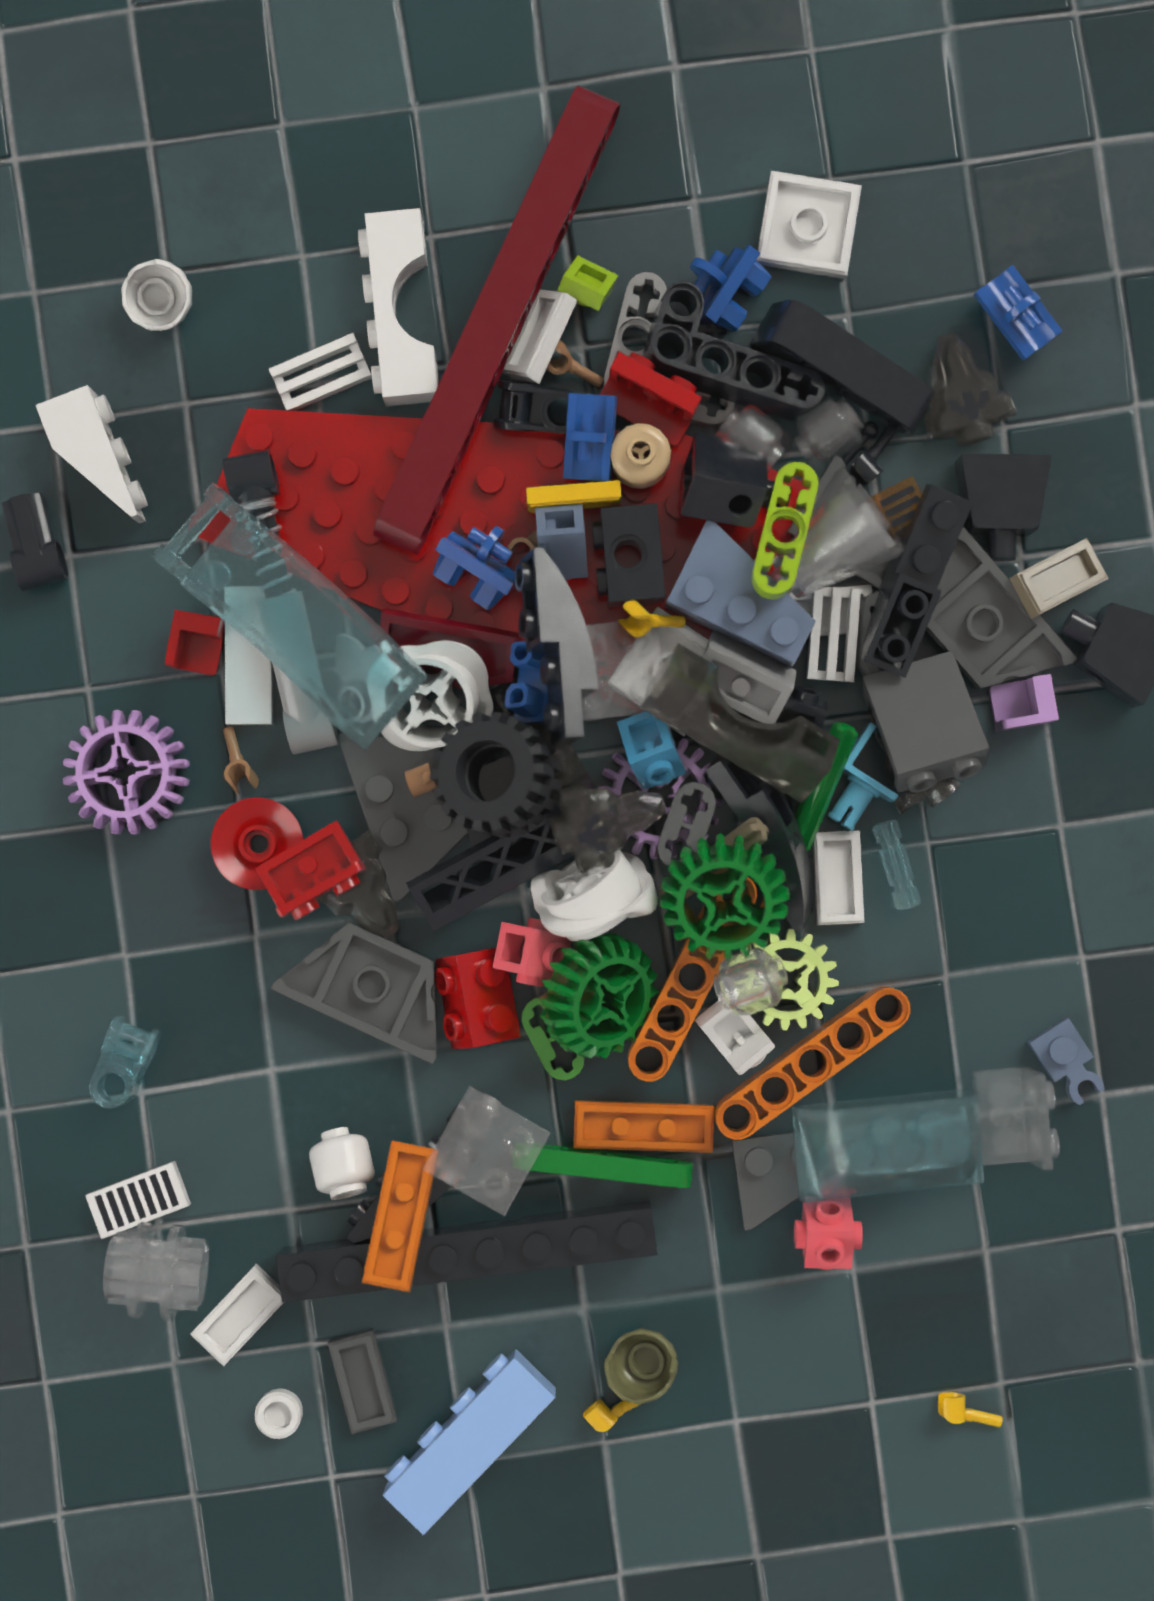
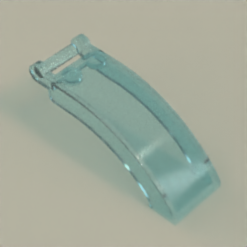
[152,482,427,750]

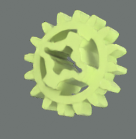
[736,929,839,1030]

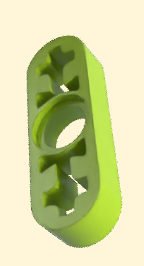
[751,462,819,600]

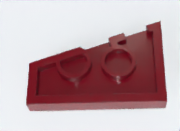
[377,608,521,695]

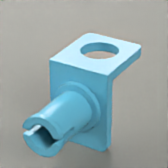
[827,722,898,831]

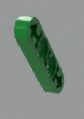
[511,1142,694,1188]

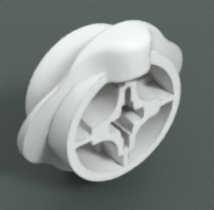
[369,641,493,751]
[530,846,658,942]

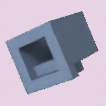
[535,504,588,580]

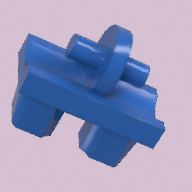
[689,245,771,332]
[974,265,1062,361]
[563,393,618,481]
[433,526,516,610]
[505,641,548,725]

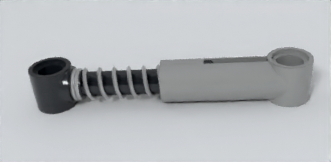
[223,449,339,755]

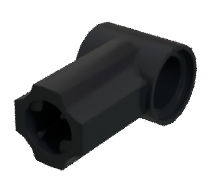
[2,493,69,591]

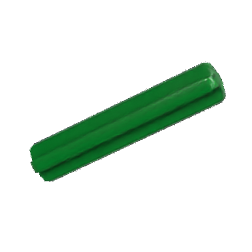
[795,722,858,851]

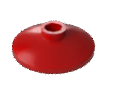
[211,797,304,890]

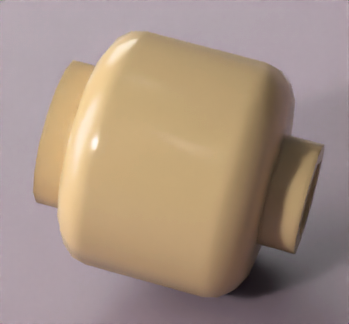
[610,423,671,489]

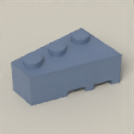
[665,520,816,668]

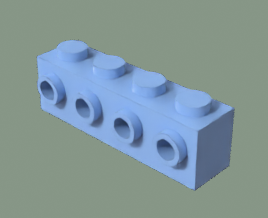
[382,1349,556,1535]

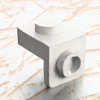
[695,991,775,1075]

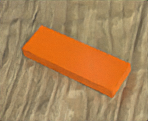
[574,1100,714,1153]
[362,1141,439,1292]

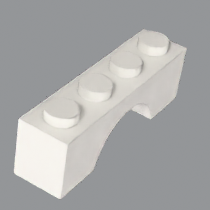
[358,208,439,407]

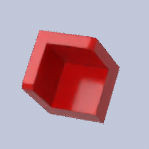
[165,609,225,676]

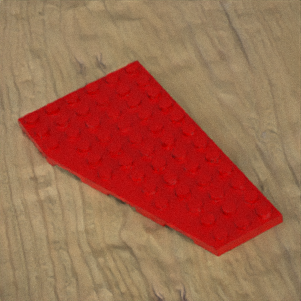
[196,408,809,742]

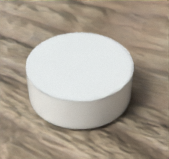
[255,1388,303,1439]

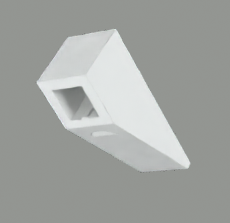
[36,385,148,524]

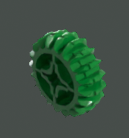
[660,833,789,962]
[538,932,659,1059]

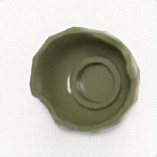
[604,1328,679,1404]

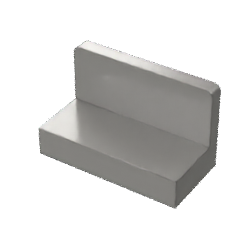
[688,630,796,728]

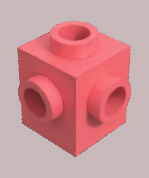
[492,918,572,987]
[794,1195,863,1270]

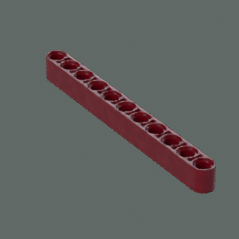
[373,85,621,554]

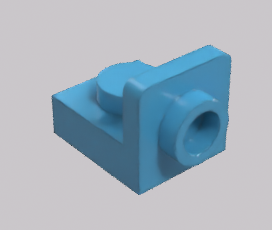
[617,705,686,789]

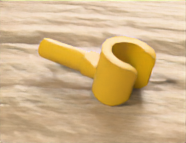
[617,600,686,638]
[938,1392,1003,1428]
[583,1399,640,1432]

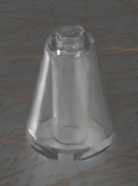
[770,475,905,598]

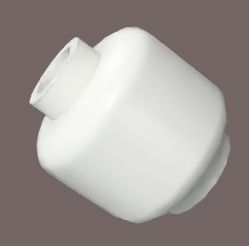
[309,1127,375,1200]

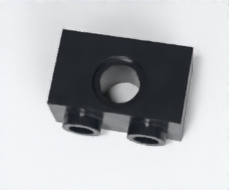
[592,504,665,607]

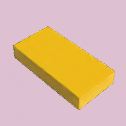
[526,480,621,513]

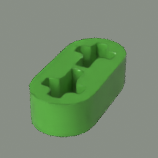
[522,996,585,1080]

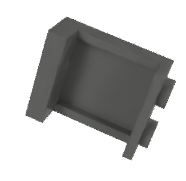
[863,651,989,792]

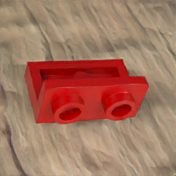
[600,352,702,447]
[255,820,366,921]
[434,947,521,1049]

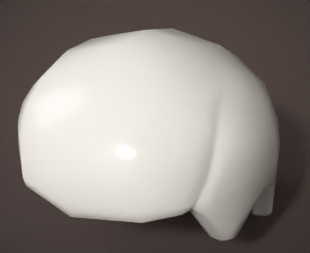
[121,259,192,331]

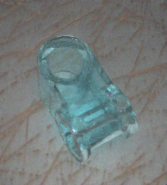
[89,1015,161,1109]

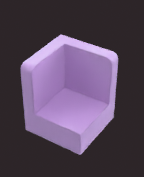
[988,674,1059,732]

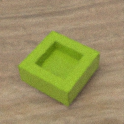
[557,255,619,311]

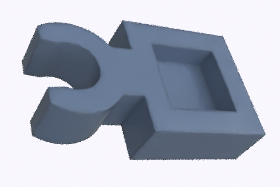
[1027,1017,1105,1105]

